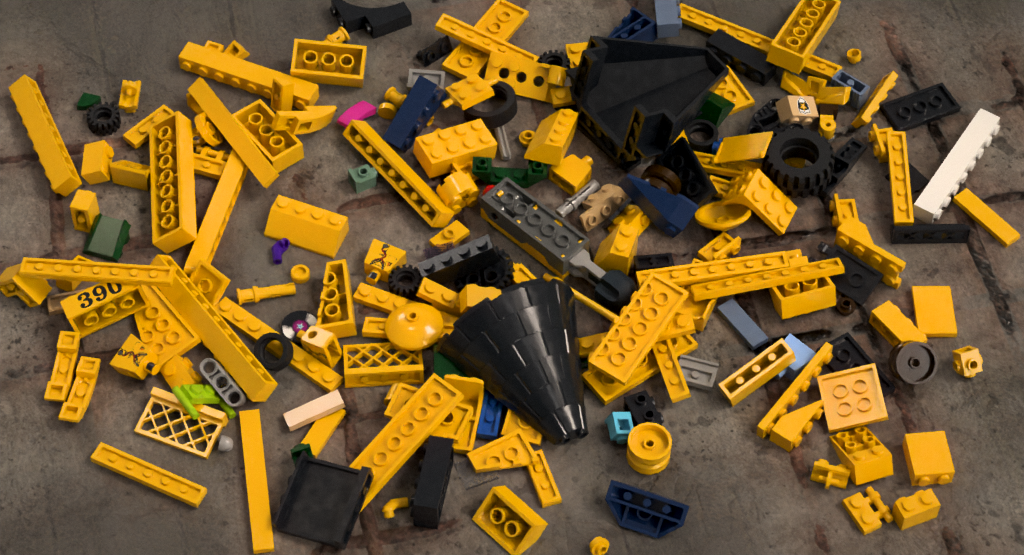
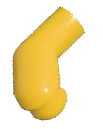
[382,497,409,518]

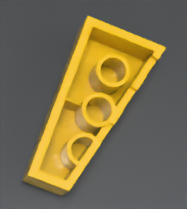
[315,259,357,339]

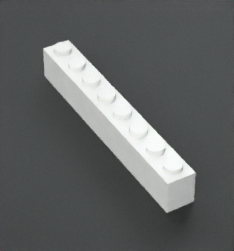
[913,108,1000,224]

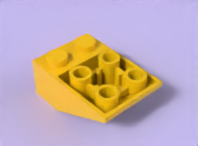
[829,426,893,486]

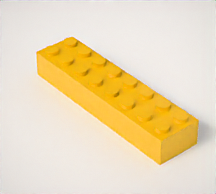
[149,111,197,254]

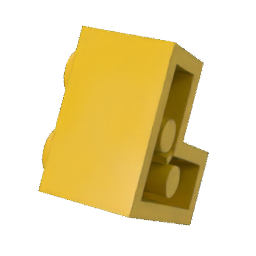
[0,263,52,308]

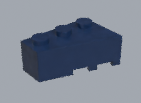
[608,7,658,42]

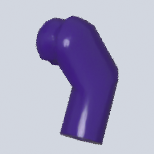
[271,238,290,265]

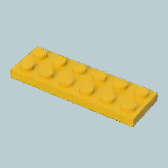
[442,0,529,79]
[582,334,698,405]

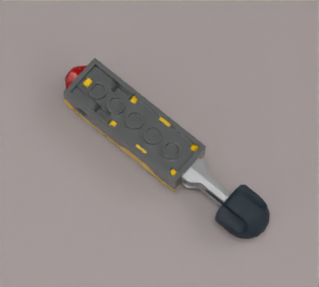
[481,177,638,312]

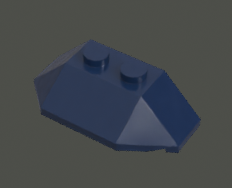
[605,480,690,538]

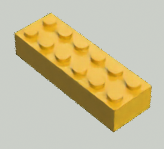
[766,0,841,74]

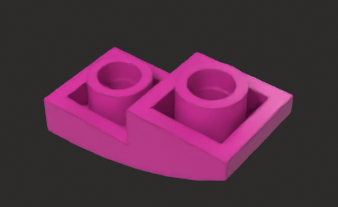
[337,100,377,129]

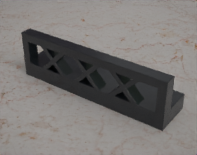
[889,224,970,244]

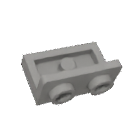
[407,69,445,91]

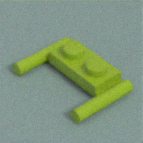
[172,384,236,420]

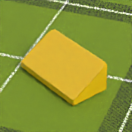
[270,76,294,112]

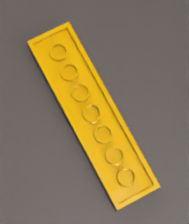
[349,373,464,512]

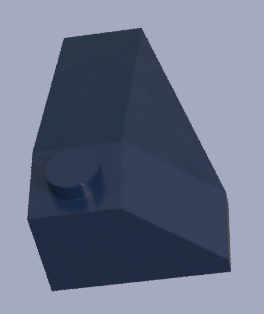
[618,174,699,238]

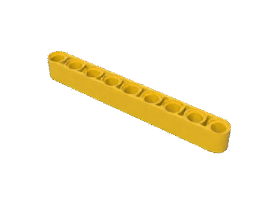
[183,148,249,278]

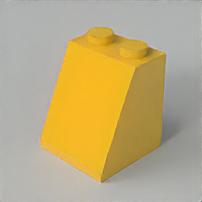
[593,223,639,277]

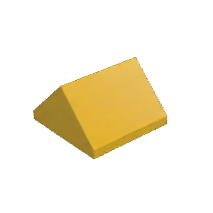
[110,160,151,191]

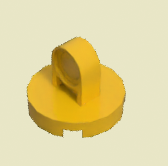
[192,112,223,147]

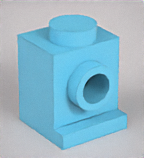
[604,412,634,444]

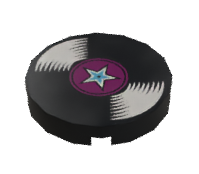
[281,311,317,346]

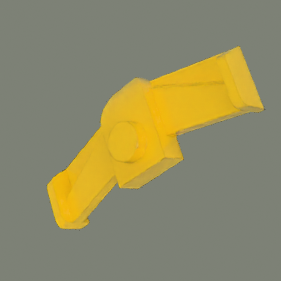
[780,70,851,105]

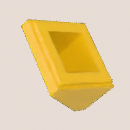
[223,40,250,60]

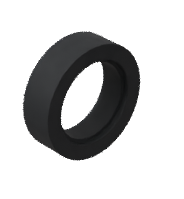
[463,80,518,129]

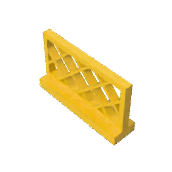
[343,342,424,388]
[134,387,229,459]

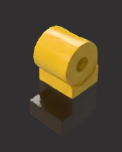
[818,104,838,140]

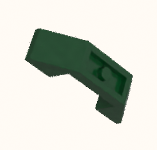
[472,157,547,188]

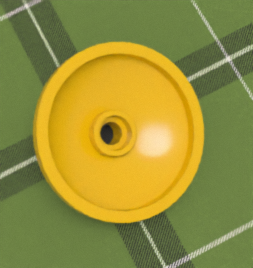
[695,201,751,231]
[385,303,444,351]

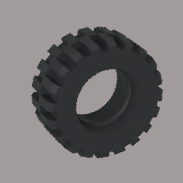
[762,127,835,199]

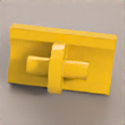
[119,80,141,113]
[810,459,850,490]

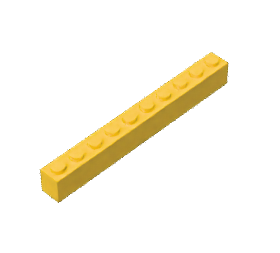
[150,254,278,402]

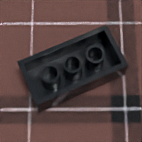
[410,435,454,530]

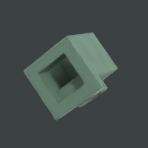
[348,164,378,194]

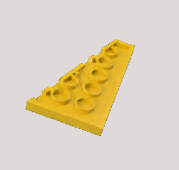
[134,285,202,376]

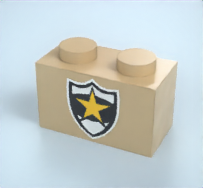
[775,95,819,125]

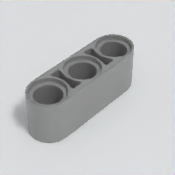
[200,358,246,408]

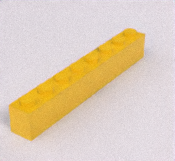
[178,42,319,110]
[8,74,82,197]
[342,120,455,228]

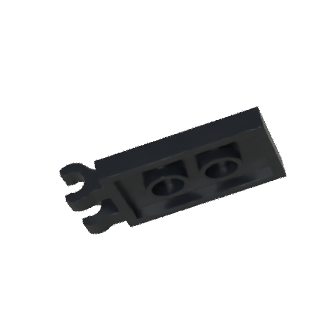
[808,241,884,307]

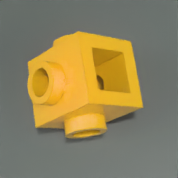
[952,346,983,378]

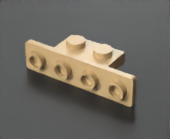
[579,184,632,232]

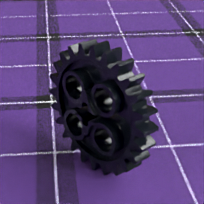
[454,246,515,293]

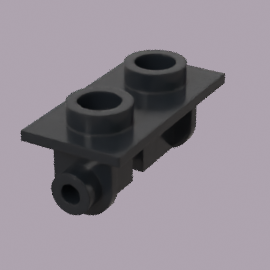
[416,35,453,68]

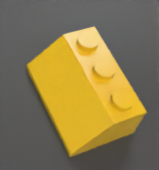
[769,276,836,320]
[472,485,548,555]

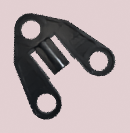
[747,98,804,137]

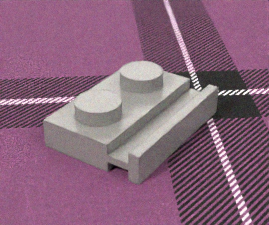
[679,354,719,391]

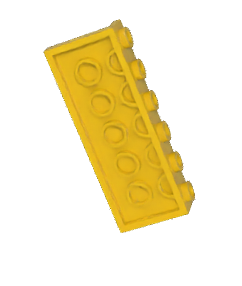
[587,271,689,386]

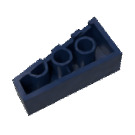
[382,75,448,153]

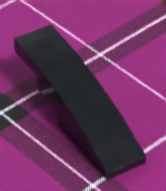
[818,137,867,198]

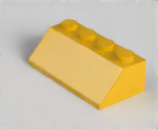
[524,109,579,166]
[264,195,349,259]

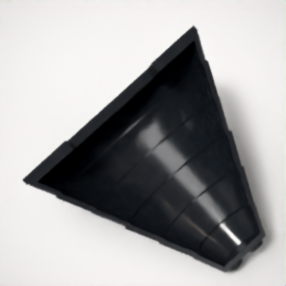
[436,278,589,445]

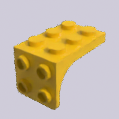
[720,168,798,236]
[443,374,484,454]

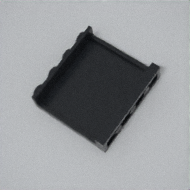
[272,451,374,550]

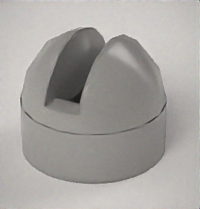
[218,435,233,452]

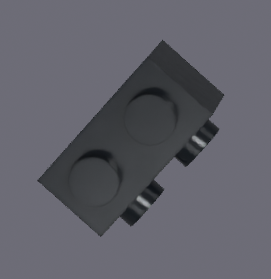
[623,390,664,427]

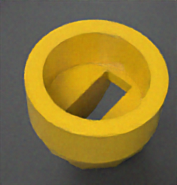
[847,49,861,64]

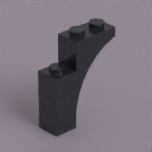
[330,0,412,39]

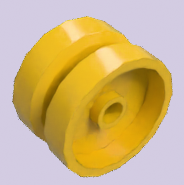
[626,422,672,475]

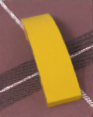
[44,331,80,402]
[58,356,101,423]

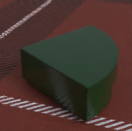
[77,92,101,110]

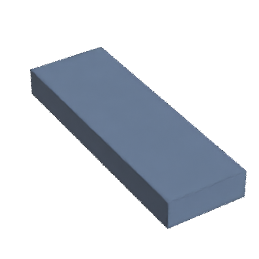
[717,298,768,351]

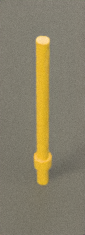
[543,273,620,323]

